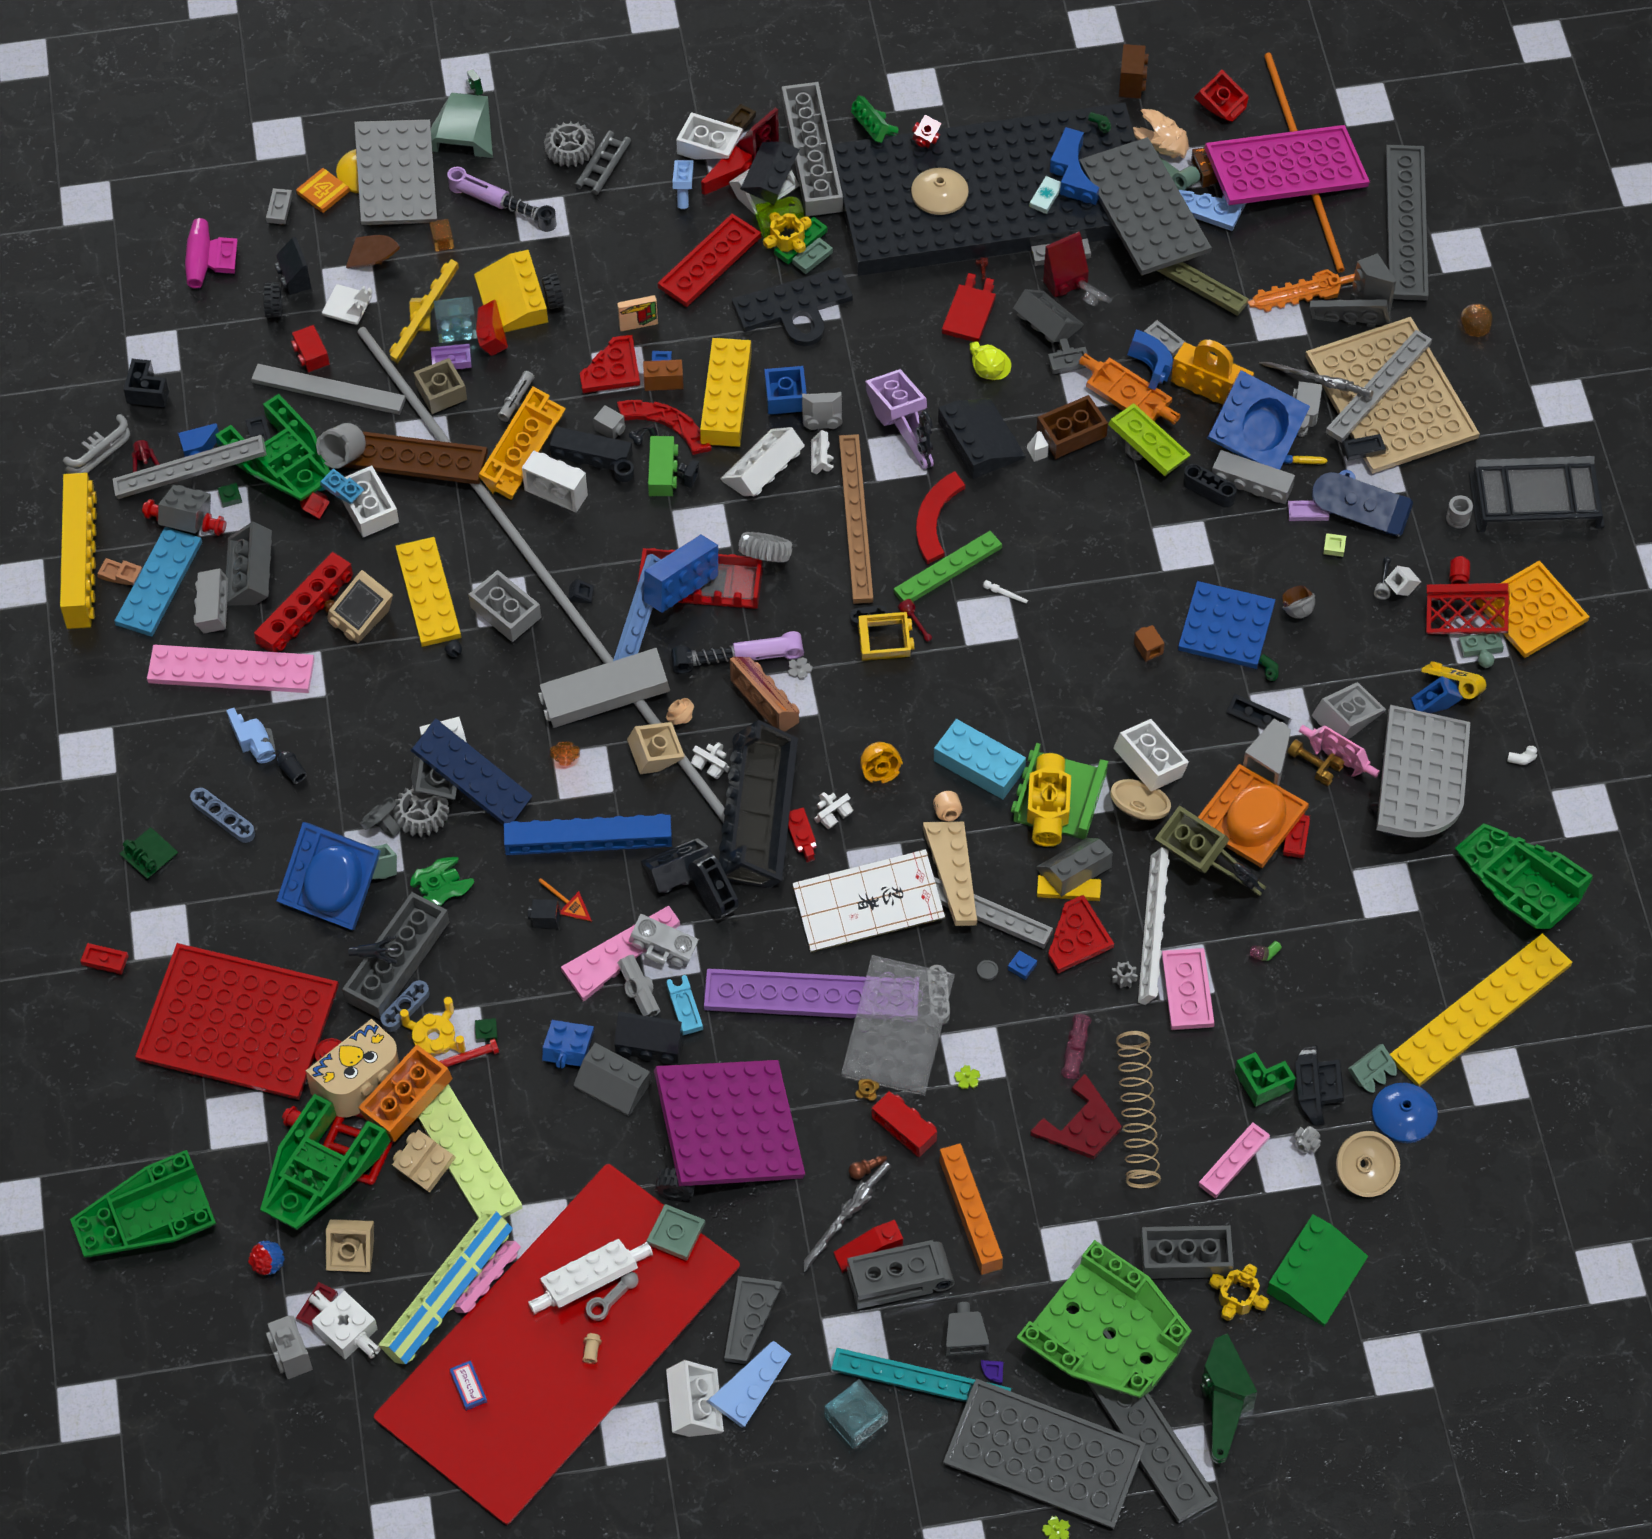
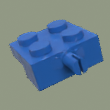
[542,1020,594,1068]

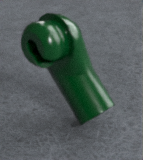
[1088,112,1111,133]
[1259,654,1279,681]

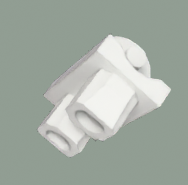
[691,742,730,779]
[814,792,853,829]

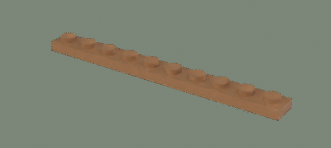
[839,434,873,604]

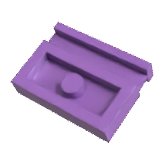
[431,344,472,369]

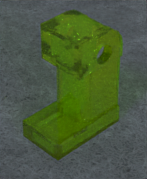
[755,197,804,239]

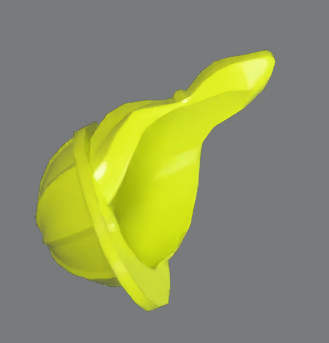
[969,342,1011,380]

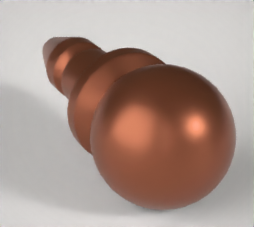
[849,1156,887,1179]

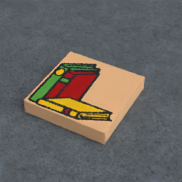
[617,295,658,331]

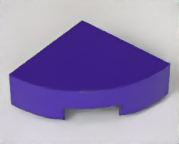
[981,1360,1003,1385]

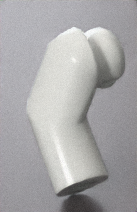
[1507,746,1537,765]

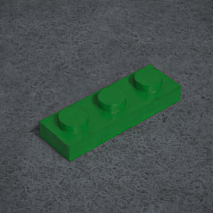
[774,217,828,264]

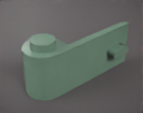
[1159,156,1200,190]

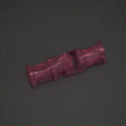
[1061,1014,1092,1079]

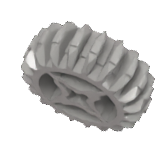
[544,121,595,168]
[738,532,792,562]
[393,785,449,837]

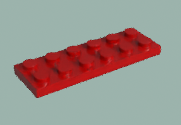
[658,213,761,307]

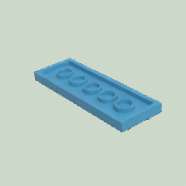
[115,527,202,636]

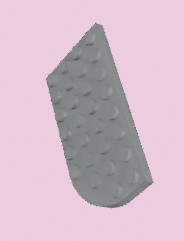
[1376,705,1470,837]

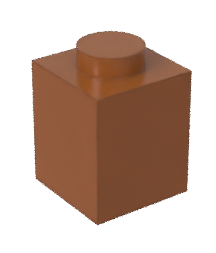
[1134,625,1165,662]

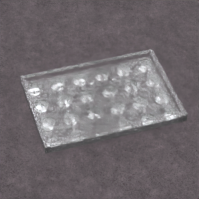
[841,955,955,1096]

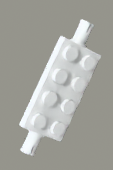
[528,1239,653,1314]

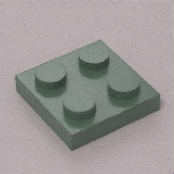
[647,1204,705,1261]

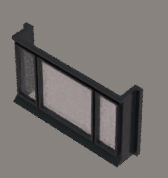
[1469,456,1604,532]

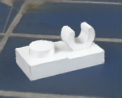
[811,430,833,474]

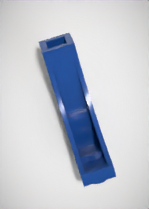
[1050,127,1099,205]

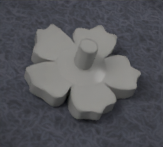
[788,657,812,679]

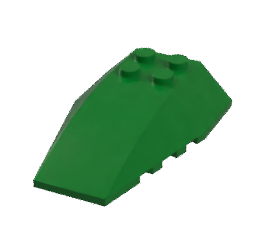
[1455,823,1593,929]

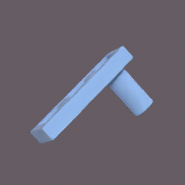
[673,160,694,209]

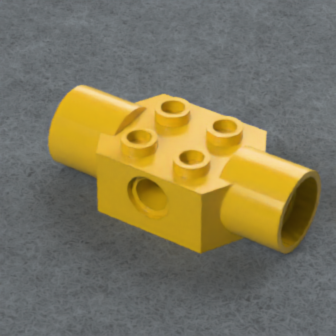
[1027,753,1071,847]

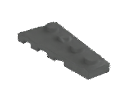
[1310,299,1392,328]
[724,1276,782,1364]

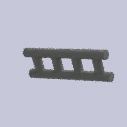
[575,131,631,195]

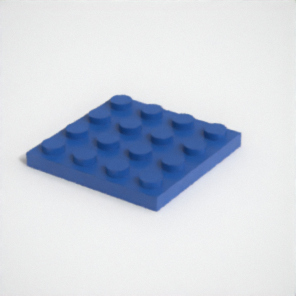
[1178,581,1276,669]

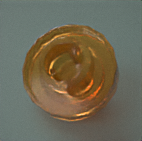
[550,742,580,766]

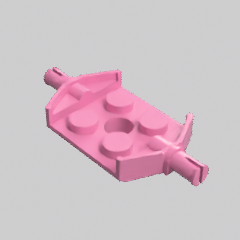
[1299,725,1380,778]

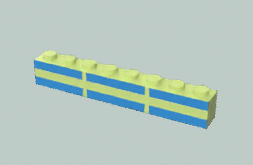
[378,1210,513,1364]

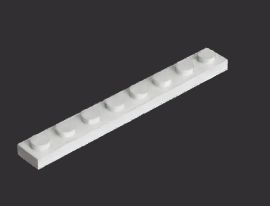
[1138,847,1169,1005]

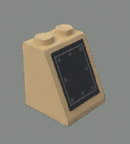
[327,570,393,643]

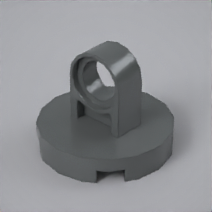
[360,797,401,838]

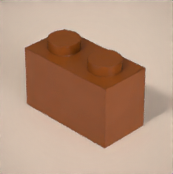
[643,360,683,391]

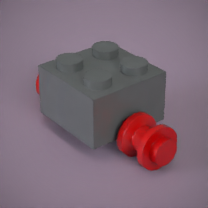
[142,485,227,536]

